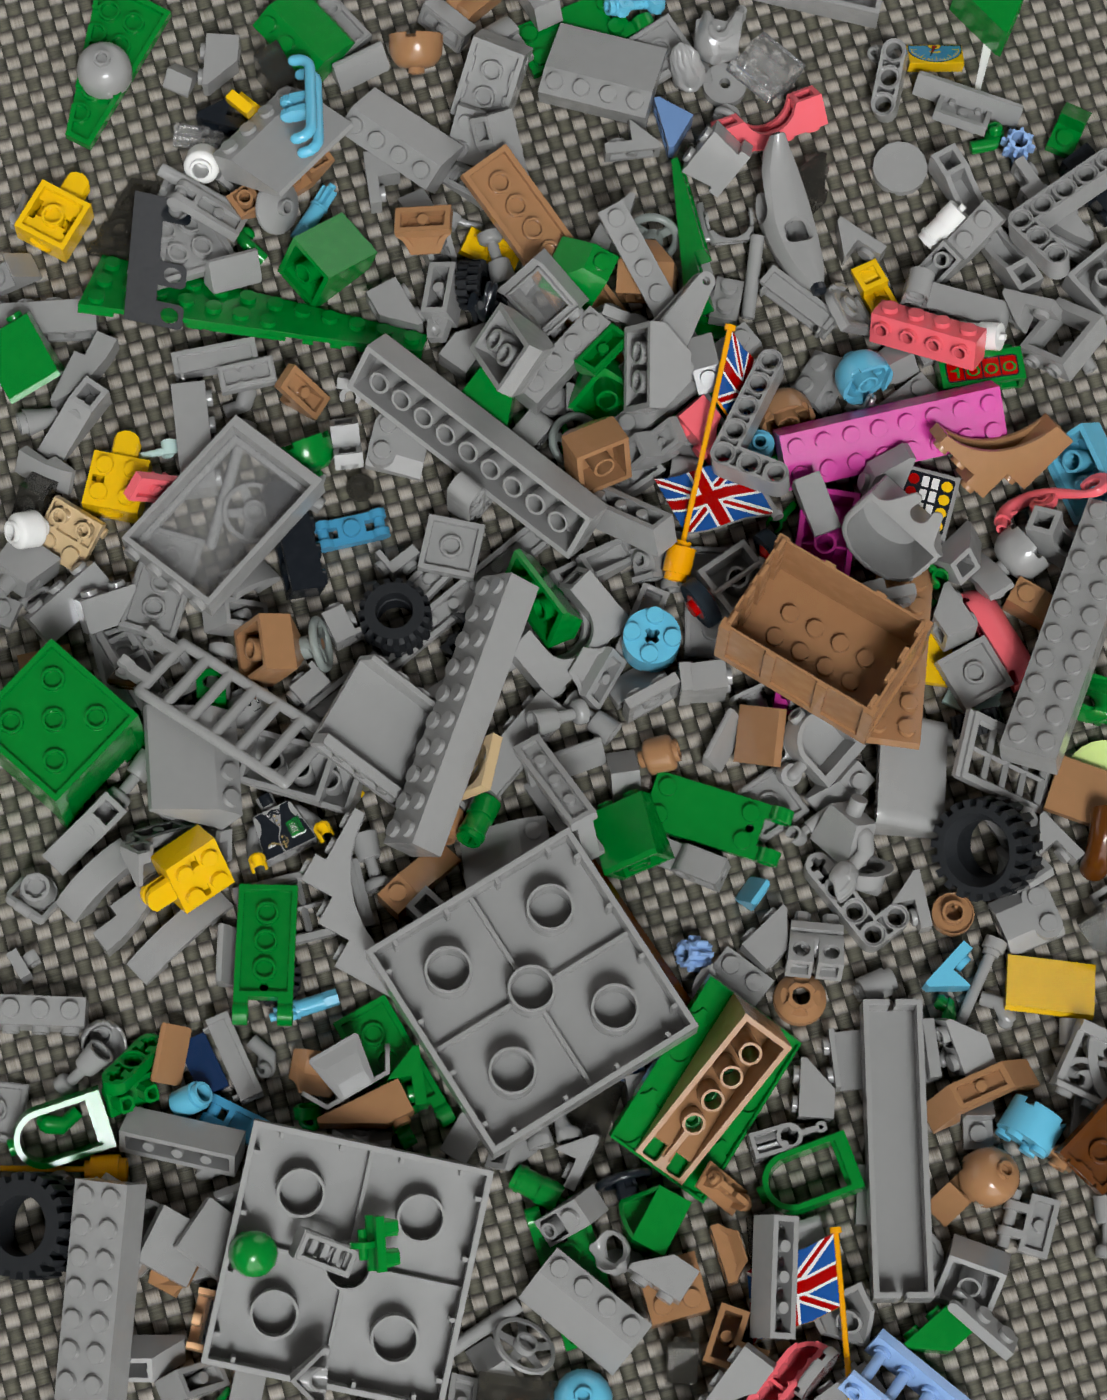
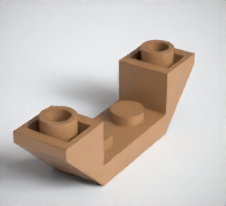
[226,151,335,220]
[927,1059,1040,1134]

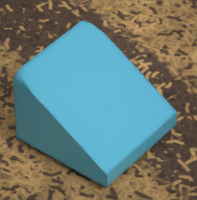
[735,877,770,911]

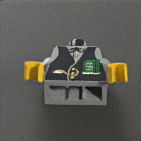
[246,793,335,874]

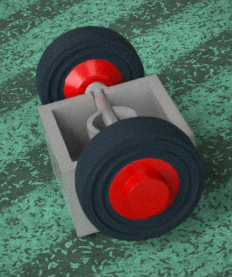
[680,528,777,628]

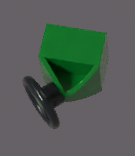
[595,1166,692,1259]

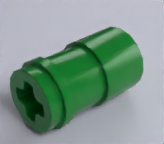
[456,793,501,848]
[508,1164,566,1211]

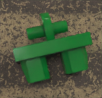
[101,1070,160,1118]
[349,1214,400,1273]

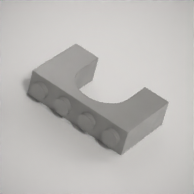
[512,567,629,698]

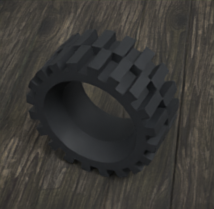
[930,795,1043,902]
[0,1172,75,1280]

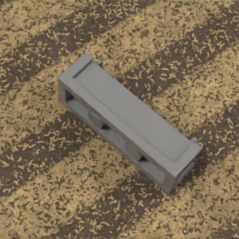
[758,264,837,341]
[171,337,259,383]
[202,1011,264,1106]

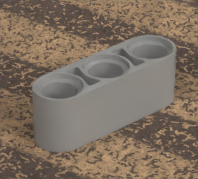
[871,38,909,123]

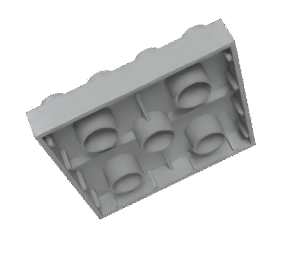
[365,827,699,1160]
[201,1118,494,1400]

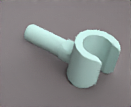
[139,439,178,459]

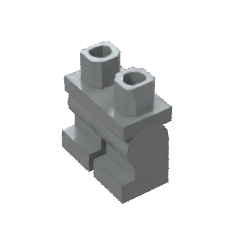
[784,911,844,982]

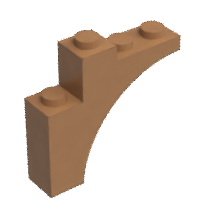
[929,413,1073,498]

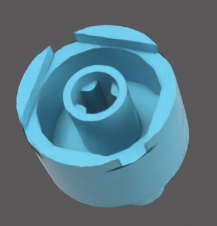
[622,606,681,673]
[995,1094,1067,1159]

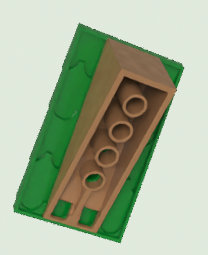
[609,973,802,1204]

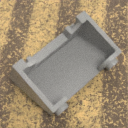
[873,718,953,839]

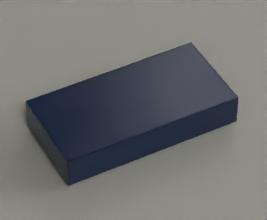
[186,1032,230,1094]

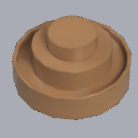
[930,892,975,937]

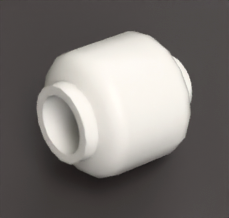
[184,143,220,184]
[4,510,49,550]

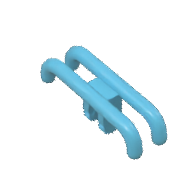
[280,54,324,158]

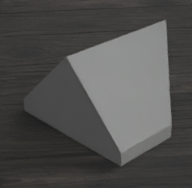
[814,1282,875,1348]
[290,1345,330,1400]

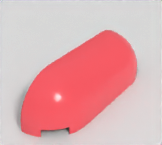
[960,590,1031,693]
[746,1341,828,1400]

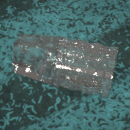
[173,122,224,149]

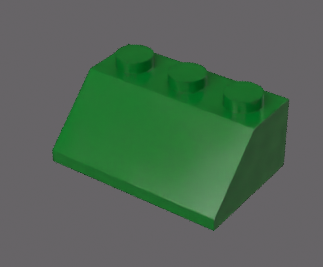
[252,0,355,83]
[505,548,583,649]

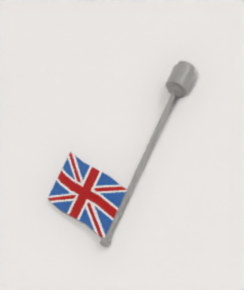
[652,318,784,534]

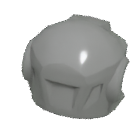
[694,5,747,65]

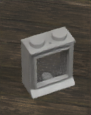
[497,248,589,339]

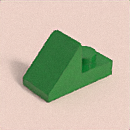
[1045,102,1092,159]
[387,1045,428,1111]

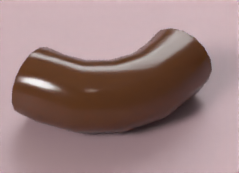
[1079,805,1107,881]

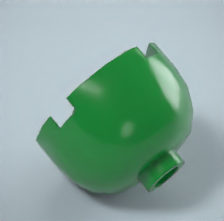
[280,431,334,477]

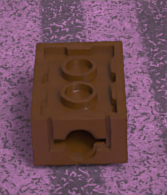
[1054,1097,1107,1195]

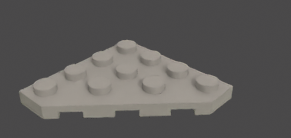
[127,172,235,290]

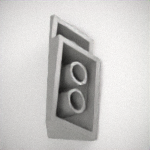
[240,730,363,815]

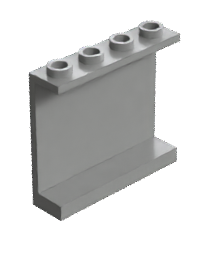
[309,654,435,809]

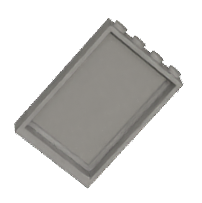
[121,415,325,616]

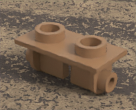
[695,1161,752,1217]

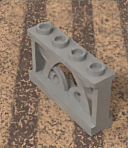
[513,734,605,861]
[1049,1018,1107,1110]

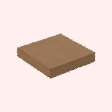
[733,704,787,767]
[1042,756,1107,827]

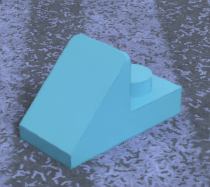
[922,941,973,992]

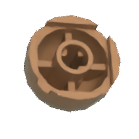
[389,31,443,75]
[759,388,816,438]
[959,1146,1020,1208]

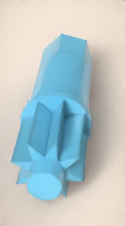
[291,183,337,238]
[268,989,340,1022]

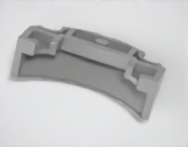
[120,820,232,887]

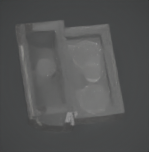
[726,32,806,104]

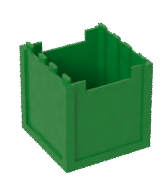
[0,638,145,829]

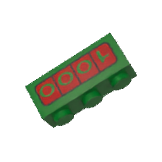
[934,344,1027,392]

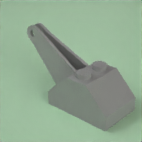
[624,271,715,414]
[469,302,555,398]

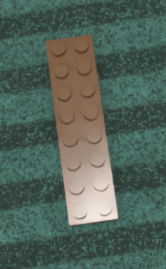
[460,144,627,328]
[866,569,933,750]

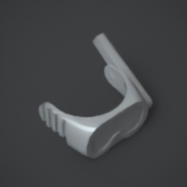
[696,202,754,246]

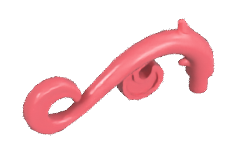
[994,472,1107,534]

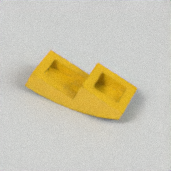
[225,89,261,120]
[458,226,519,270]
[851,258,899,315]

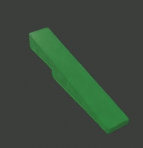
[671,157,714,317]

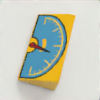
[906,45,964,72]

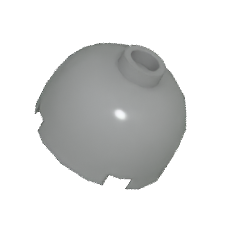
[76,42,133,100]
[994,523,1049,580]

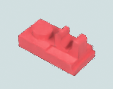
[123,471,178,503]

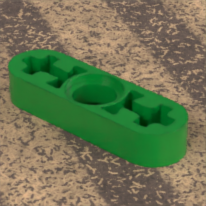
[102,1033,159,1096]

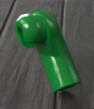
[236,227,268,265]

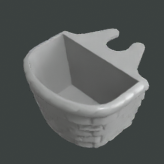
[842,475,943,582]

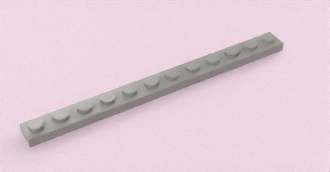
[290,526,550,742]

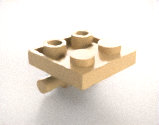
[43,495,109,570]

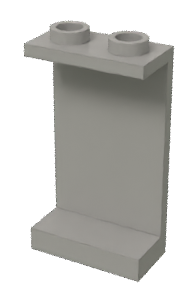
[822,1018,942,1092]

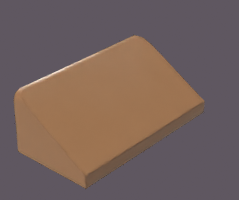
[150,1022,192,1086]

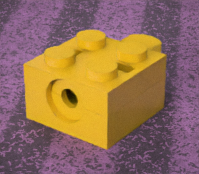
[14,172,94,263]
[81,431,153,524]
[140,824,235,914]

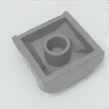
[365,413,427,481]
[987,882,1066,955]

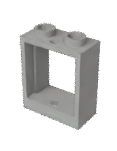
[1020,297,1107,382]

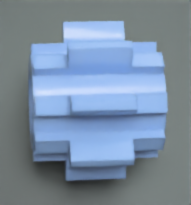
[1000,127,1035,163]
[674,935,714,972]

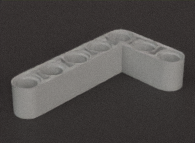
[1008,148,1107,280]
[710,349,790,497]
[447,410,554,523]

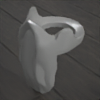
[669,42,713,93]
[589,1230,643,1276]

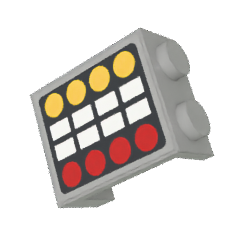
[903,466,961,544]

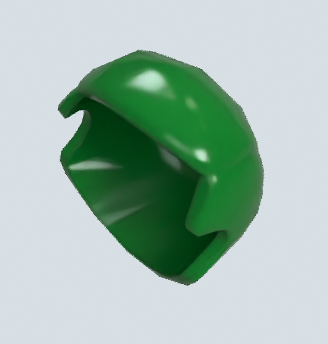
[228,1231,279,1277]

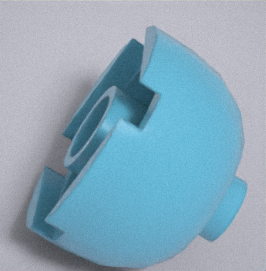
[835,349,893,405]
[553,1369,613,1400]

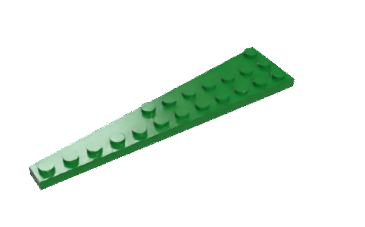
[77,255,428,360]

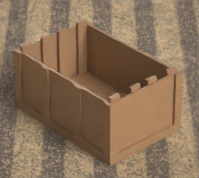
[714,533,934,745]

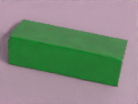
[574,323,625,378]

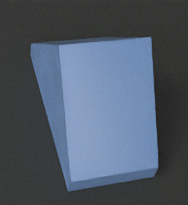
[652,96,693,158]

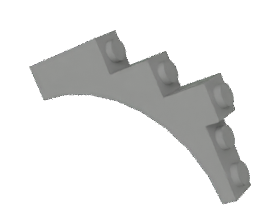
[299,808,391,998]

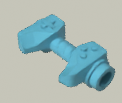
[604,0,665,18]

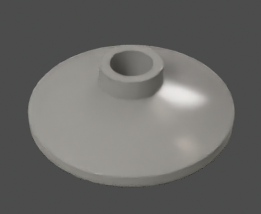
[255,186,299,235]

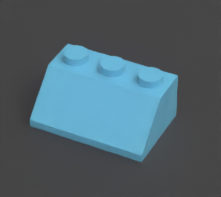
[1047,422,1107,525]

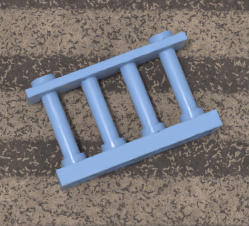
[838,1328,971,1400]

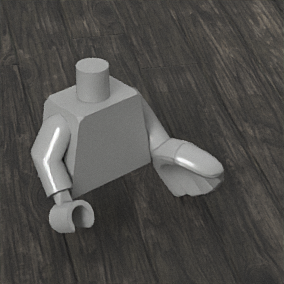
[785,794,876,903]

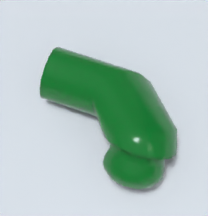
[969,121,1004,155]
[934,994,956,1028]
[36,1106,83,1135]

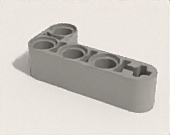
[900,266,1011,333]
[803,852,910,953]

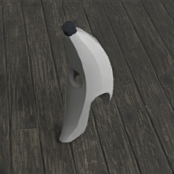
[755,132,826,296]

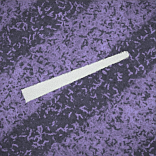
[975,43,991,90]

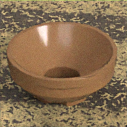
[773,975,826,1026]

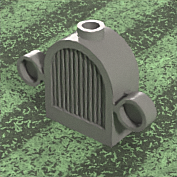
[776,707,866,788]

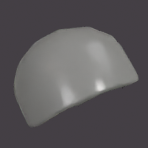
[81,1019,127,1067]

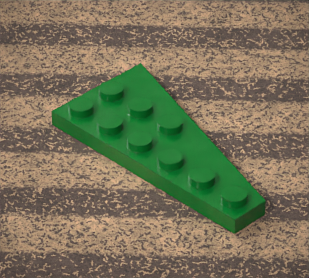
[65,0,172,151]

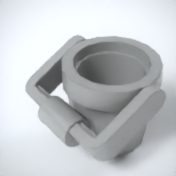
[5,873,59,925]

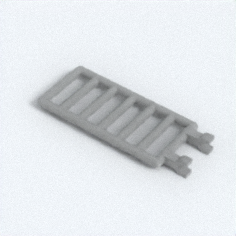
[115,625,320,789]

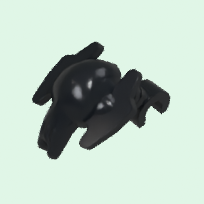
[467,281,508,323]

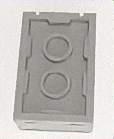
[450,29,533,115]

